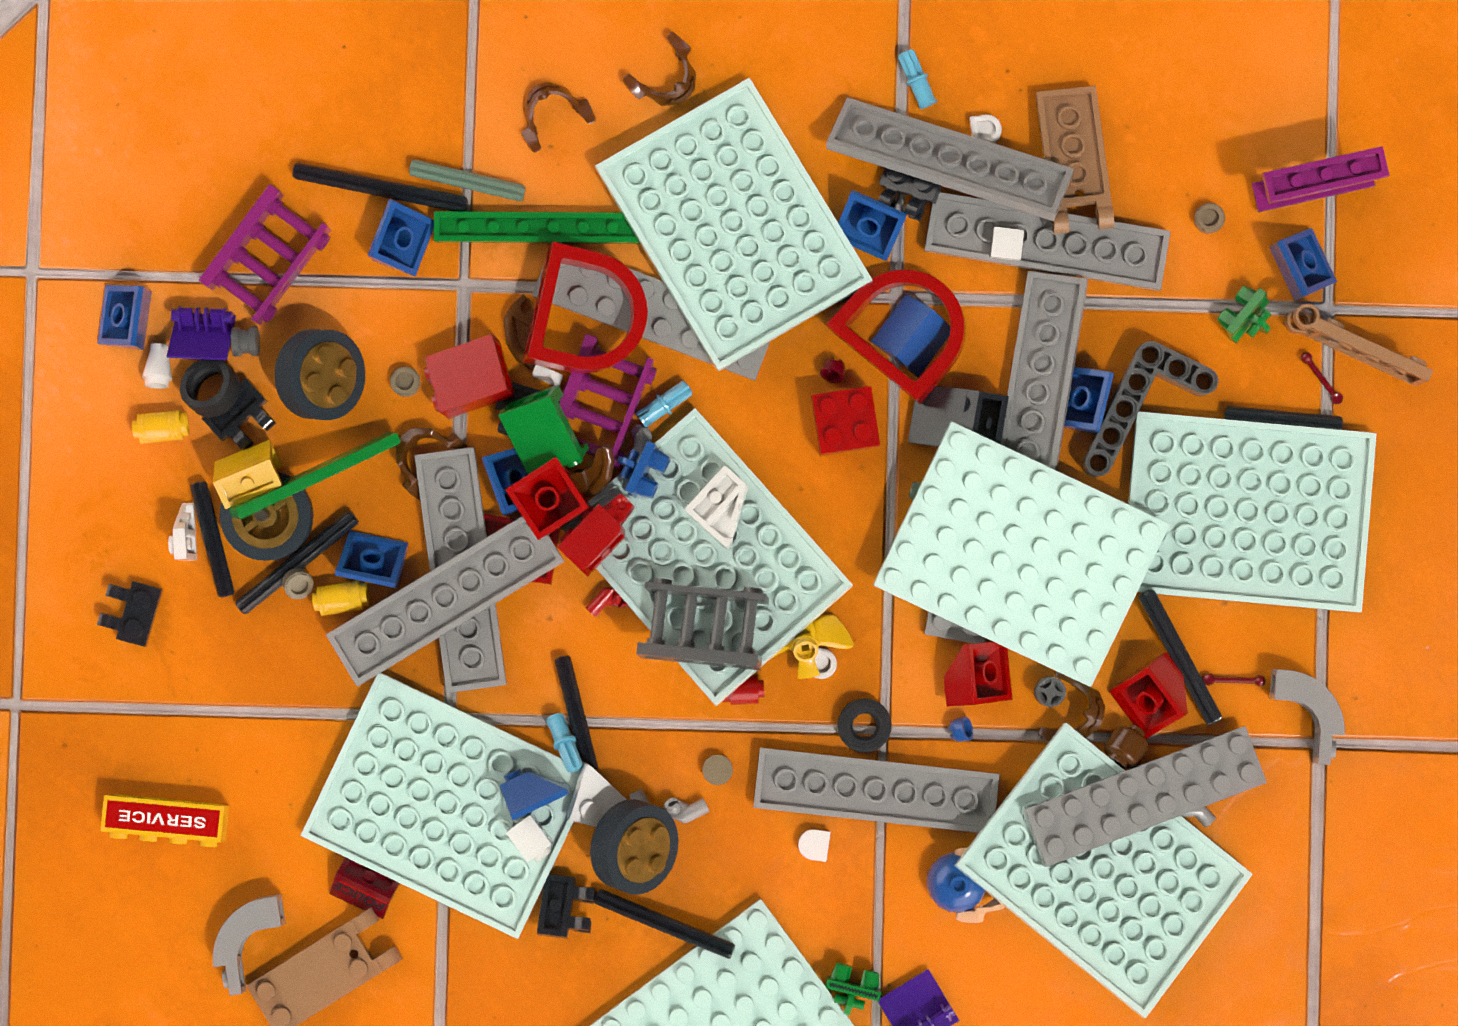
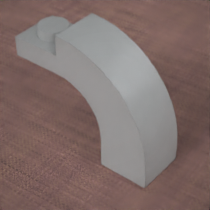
[1269,669,1345,765]
[213,894,286,996]

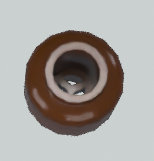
[1104,724,1149,771]

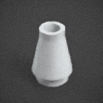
[142,343,172,389]

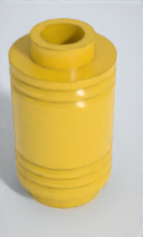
[132,410,189,444]
[312,580,370,616]

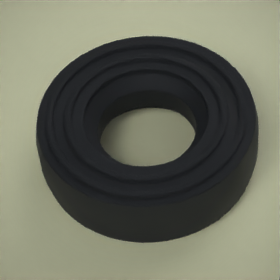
[837,698,892,753]

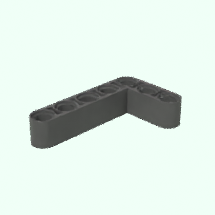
[1082,341,1219,478]

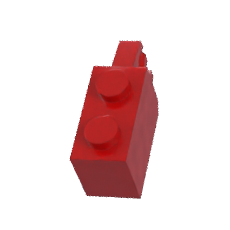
[557,493,635,577]

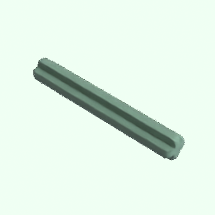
[409,159,526,201]

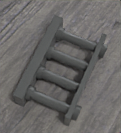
[636,578,769,671]

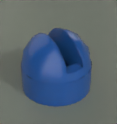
[948,717,973,742]

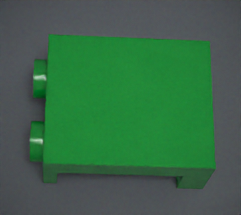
[498,385,589,474]

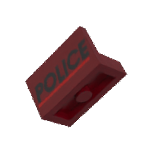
[329,857,400,919]

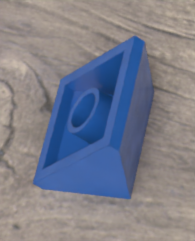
[838,190,907,261]
[368,199,434,276]
[1270,228,1337,301]
[97,285,152,350]
[871,294,951,377]
[1064,367,1114,435]
[482,448,528,516]
[335,531,408,588]

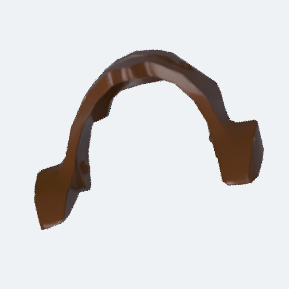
[623,32,696,106]
[521,82,596,153]
[396,428,468,500]
[1038,671,1105,741]

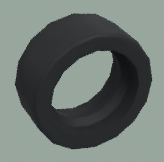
[180,359,241,418]

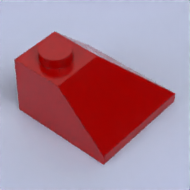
[505,457,592,540]
[944,642,1013,707]
[1109,652,1188,739]

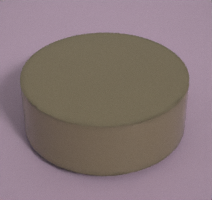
[1194,203,1225,234]
[390,366,421,397]
[282,568,314,599]
[703,755,733,785]

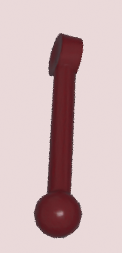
[1301,352,1343,404]
[1202,674,1266,687]

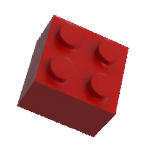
[811,386,880,456]

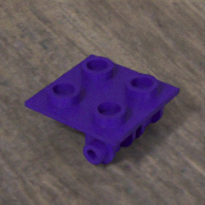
[167,306,236,360]
[878,969,960,1026]

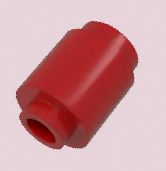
[723,674,765,705]

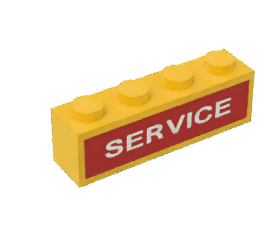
[101,794,229,847]

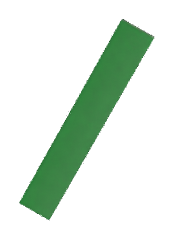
[228,432,401,519]

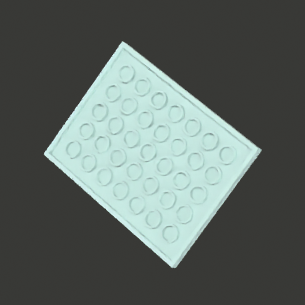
[595,78,872,371]
[561,408,853,706]
[1128,411,1377,613]
[873,421,1170,687]
[300,673,581,939]
[954,723,1253,1018]
[589,898,855,1026]

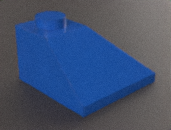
[500,769,572,820]

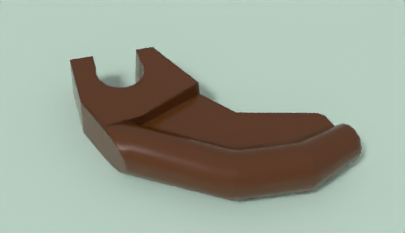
[503,294,535,369]
[570,444,615,497]

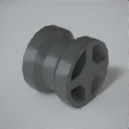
[231,326,260,357]
[1034,677,1066,707]

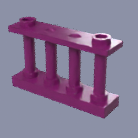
[1251,146,1390,213]
[198,184,331,326]
[559,334,657,469]

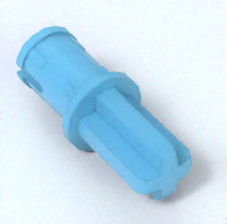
[898,49,937,110]
[635,381,693,427]
[546,713,583,773]

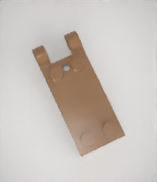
[1036,86,1114,234]
[1284,304,1433,386]
[247,907,403,1026]

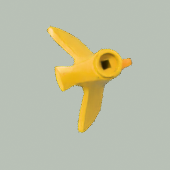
[772,614,854,679]

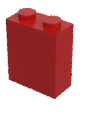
[424,334,515,419]

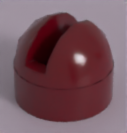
[820,357,846,383]

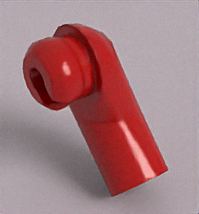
[585,587,628,617]

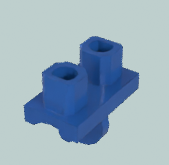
[617,441,671,499]

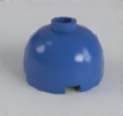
[926,852,986,913]

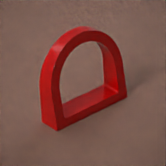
[523,241,648,373]
[826,270,966,404]

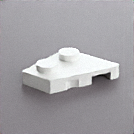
[684,465,748,549]
[168,503,197,561]
[566,762,627,827]

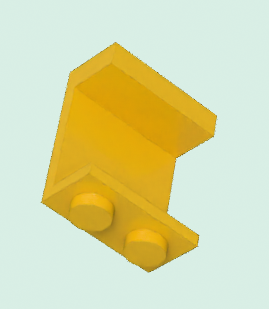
[213,439,282,509]

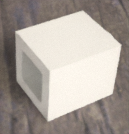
[506,813,553,862]

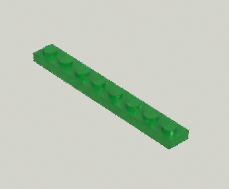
[434,211,640,244]

